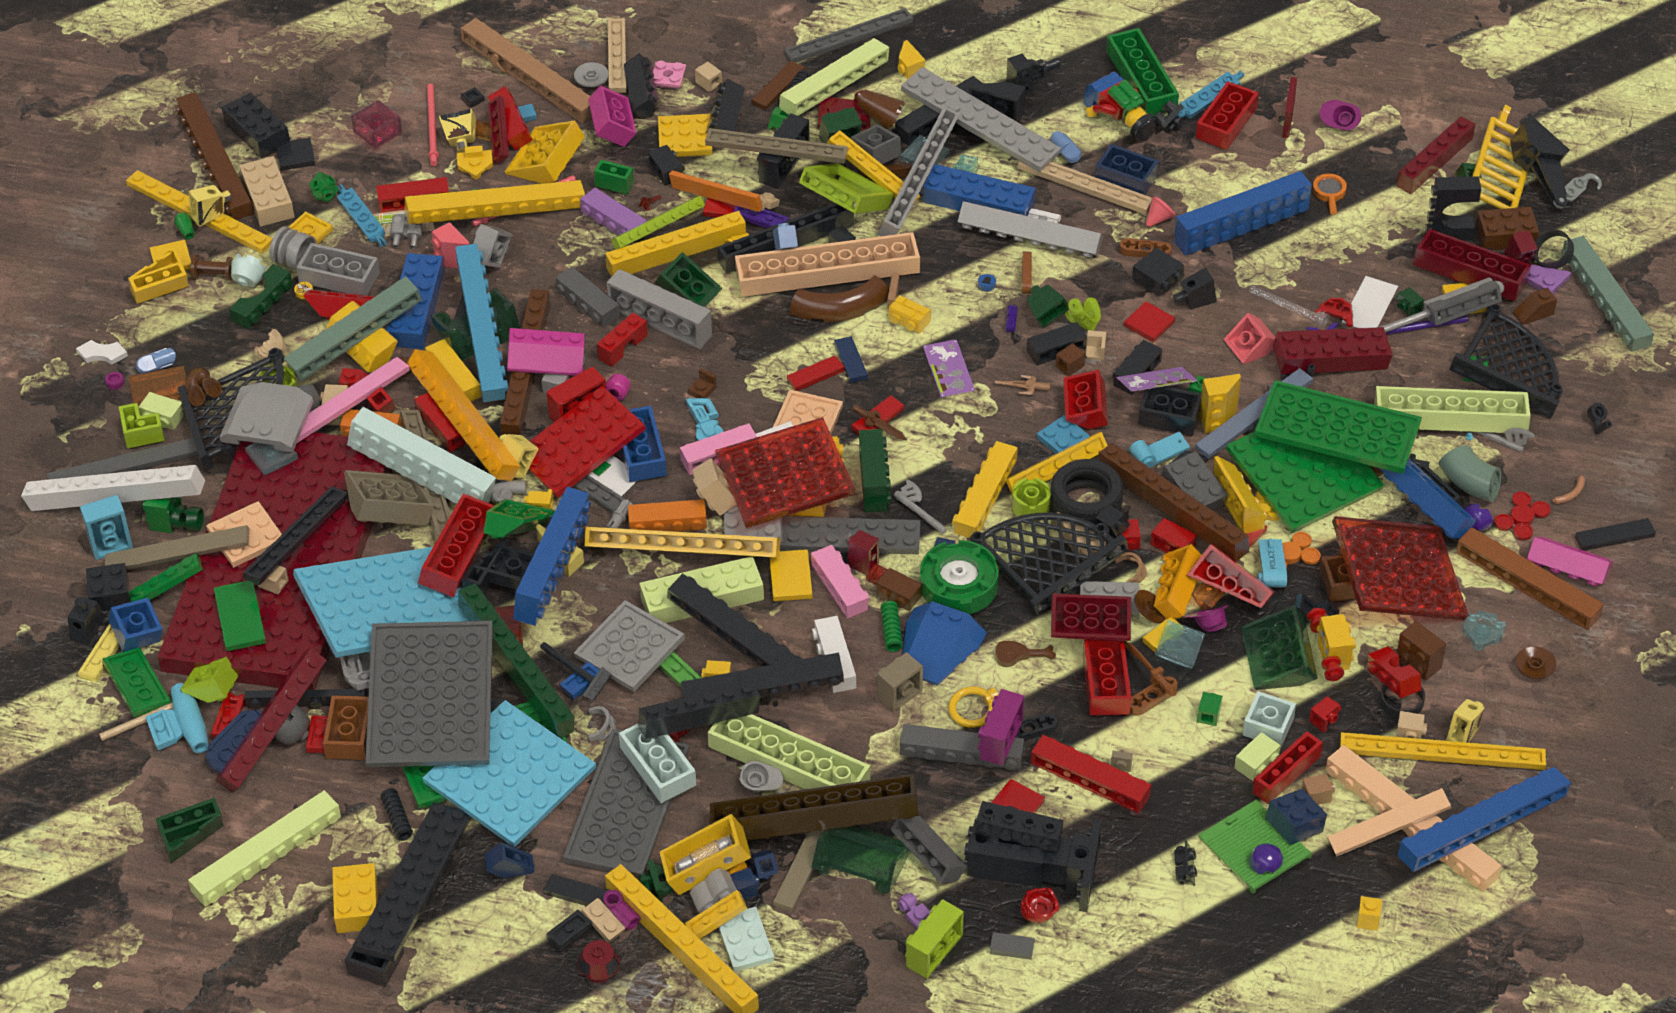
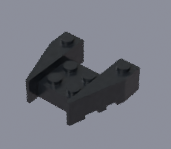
[462,537,534,595]

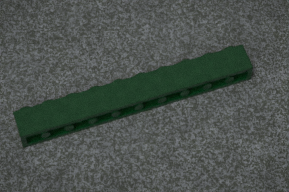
[458,584,575,738]

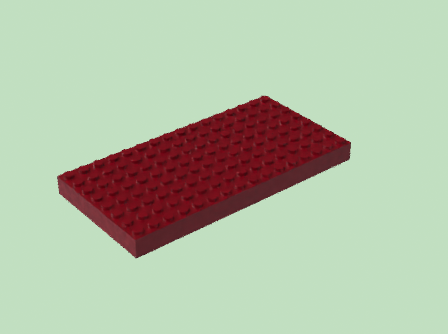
[158,432,392,690]

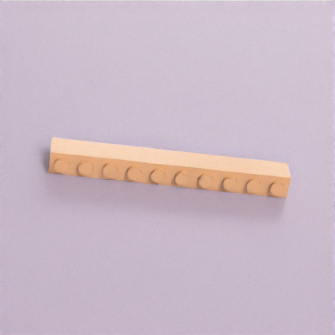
[1326,745,1502,892]

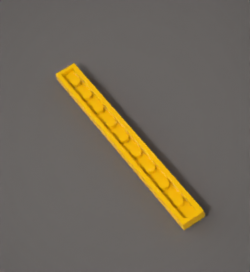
[126,170,273,254]
[1340,732,1546,770]

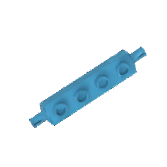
[1175,71,1244,119]
[337,184,387,247]

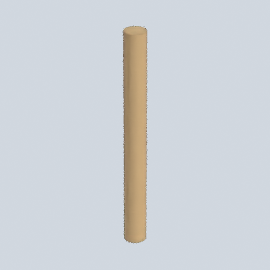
[99,703,173,741]

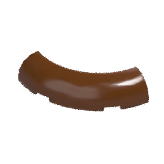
[790,275,889,322]

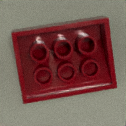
[1051,593,1131,641]

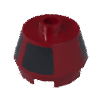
[578,940,620,983]

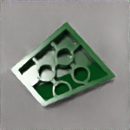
[484,499,555,539]

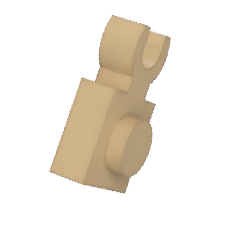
[760,193,780,210]

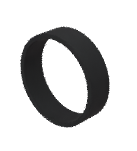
[1534,229,1574,269]
[1380,683,1425,718]

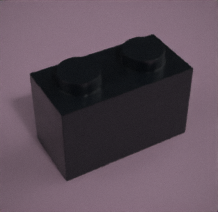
[648,145,685,186]

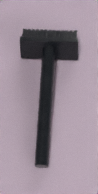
[540,642,612,701]

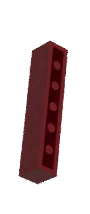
[1397,116,1475,194]

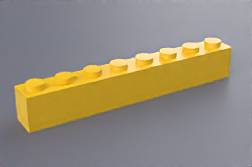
[605,211,746,277]

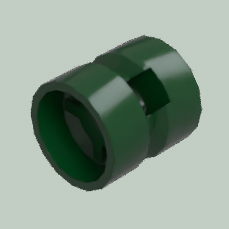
[170,504,204,532]

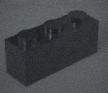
[1027,322,1087,366]
[1112,340,1162,395]

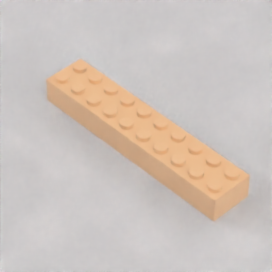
[735,232,920,297]

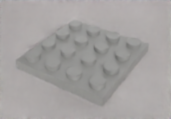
[574,600,685,692]

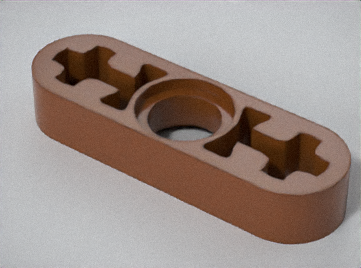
[1120,238,1172,258]
[1022,251,1032,294]
[1130,676,1178,716]

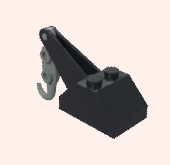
[1510,115,1602,210]

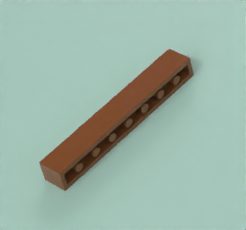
[1456,527,1604,630]

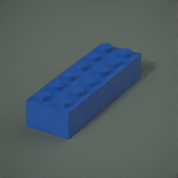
[923,164,1036,216]
[386,253,445,349]

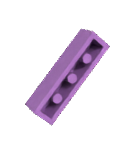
[580,188,647,244]

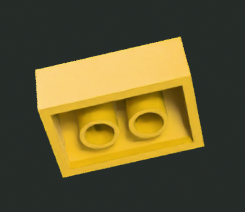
[1200,374,1241,434]

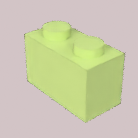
[138,392,185,430]
[1234,732,1281,781]

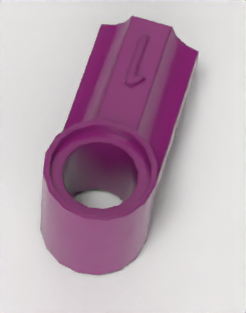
[603,890,641,930]

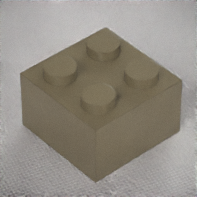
[877,652,923,712]

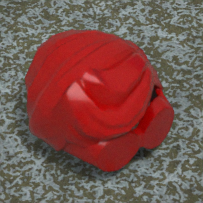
[1020,888,1059,924]

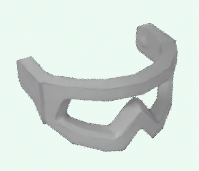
[588,706,617,742]

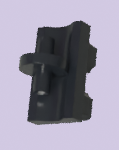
[1153,100,1184,132]

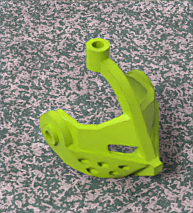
[1065,297,1101,331]

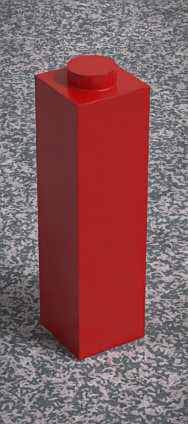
[414,392,466,452]

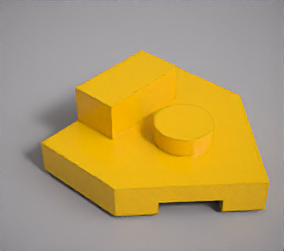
[457,146,493,180]

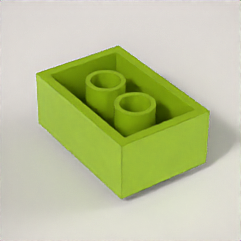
[905,899,964,979]

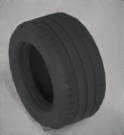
[1050,459,1124,525]

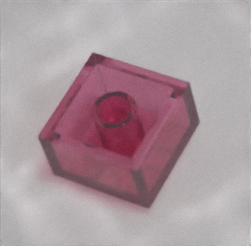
[351,100,402,149]

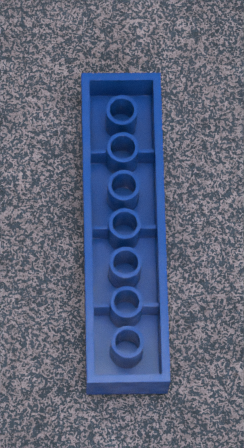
[1174,171,1312,256]
[513,487,591,626]

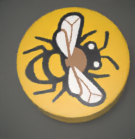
[294,282,313,299]

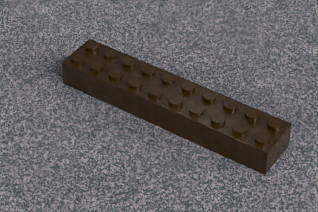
[709,774,919,842]

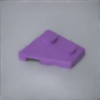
[1527,265,1571,294]

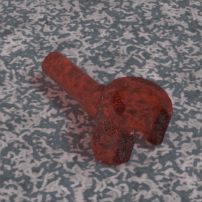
[639,195,661,210]

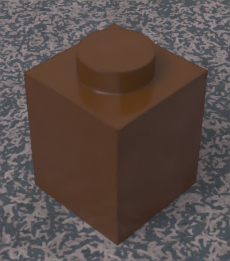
[1056,343,1085,376]

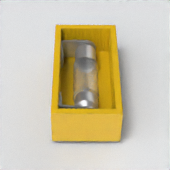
[660,814,751,895]

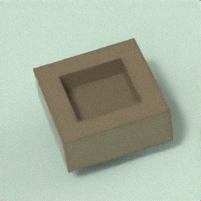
[1111,750,1133,772]

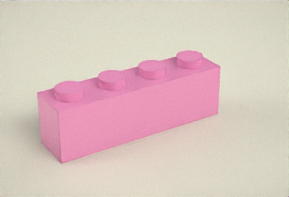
[680,424,759,475]
[811,545,870,619]

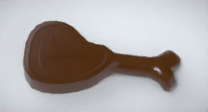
[995,641,1056,667]

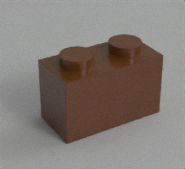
[877,568,922,611]

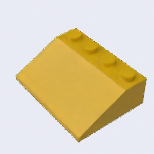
[505,120,585,184]

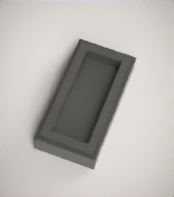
[990,932,1035,960]

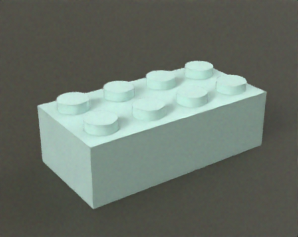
[619,724,696,803]

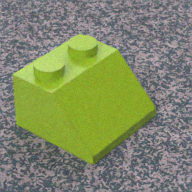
[181,657,238,703]

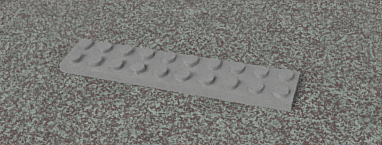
[901,67,1061,172]

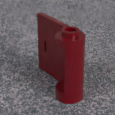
[818,90,871,132]

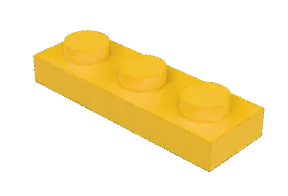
[685,890,748,939]

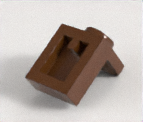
[688,368,717,398]

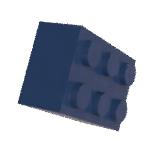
[1095,144,1159,195]

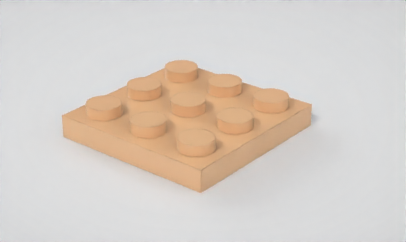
[773,389,843,444]
[206,501,282,568]

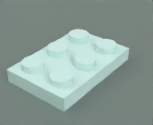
[718,907,774,972]

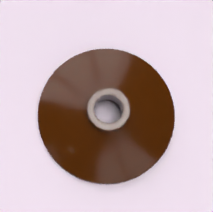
[1134,590,1166,623]
[1516,646,1556,679]

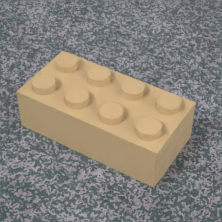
[239,156,295,227]

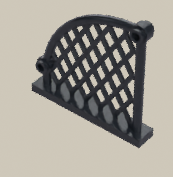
[1449,304,1563,418]
[178,348,285,470]
[970,512,1129,616]

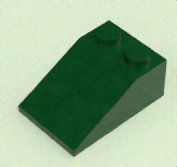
[654,252,722,307]

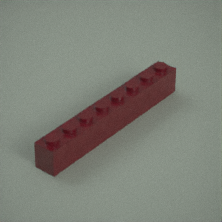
[215,648,327,792]

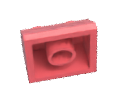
[431,222,470,268]
[1223,313,1275,364]

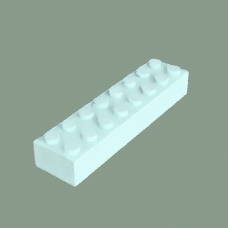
[347,407,496,503]

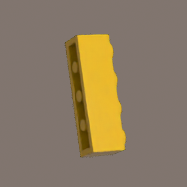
[425,339,482,401]

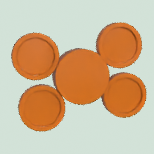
[1259,532,1321,569]

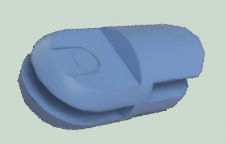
[1051,131,1082,163]
[136,348,176,374]

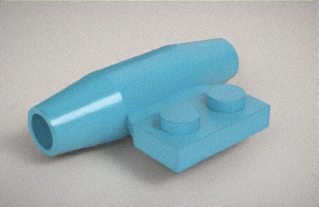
[146,683,209,753]

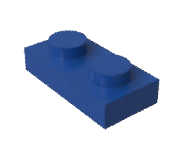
[559,662,600,700]

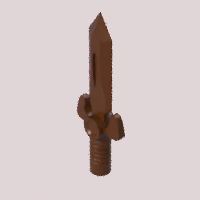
[852,404,907,440]

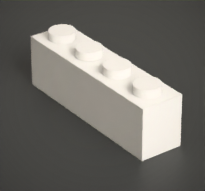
[812,616,856,693]

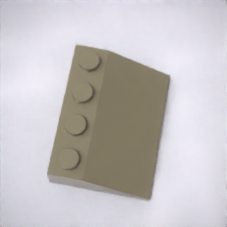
[344,470,434,526]

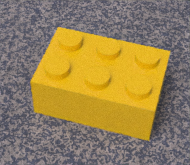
[332,863,378,933]

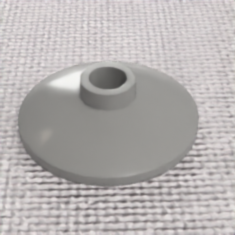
[574,62,609,87]

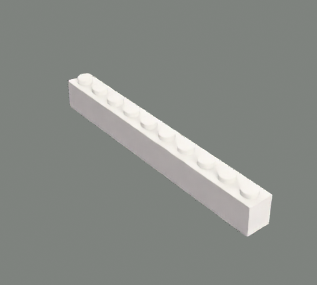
[21,465,205,511]

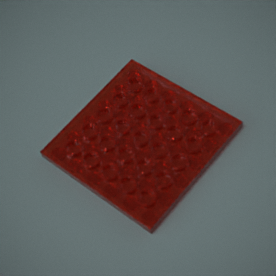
[715,417,856,528]
[1332,516,1469,621]

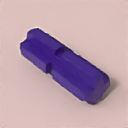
[1006,305,1017,333]

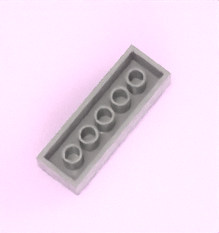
[607,269,712,349]

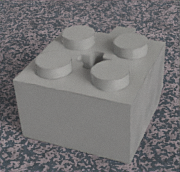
[473,224,513,268]

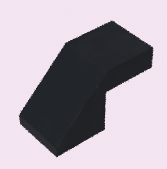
[1294,593,1340,622]

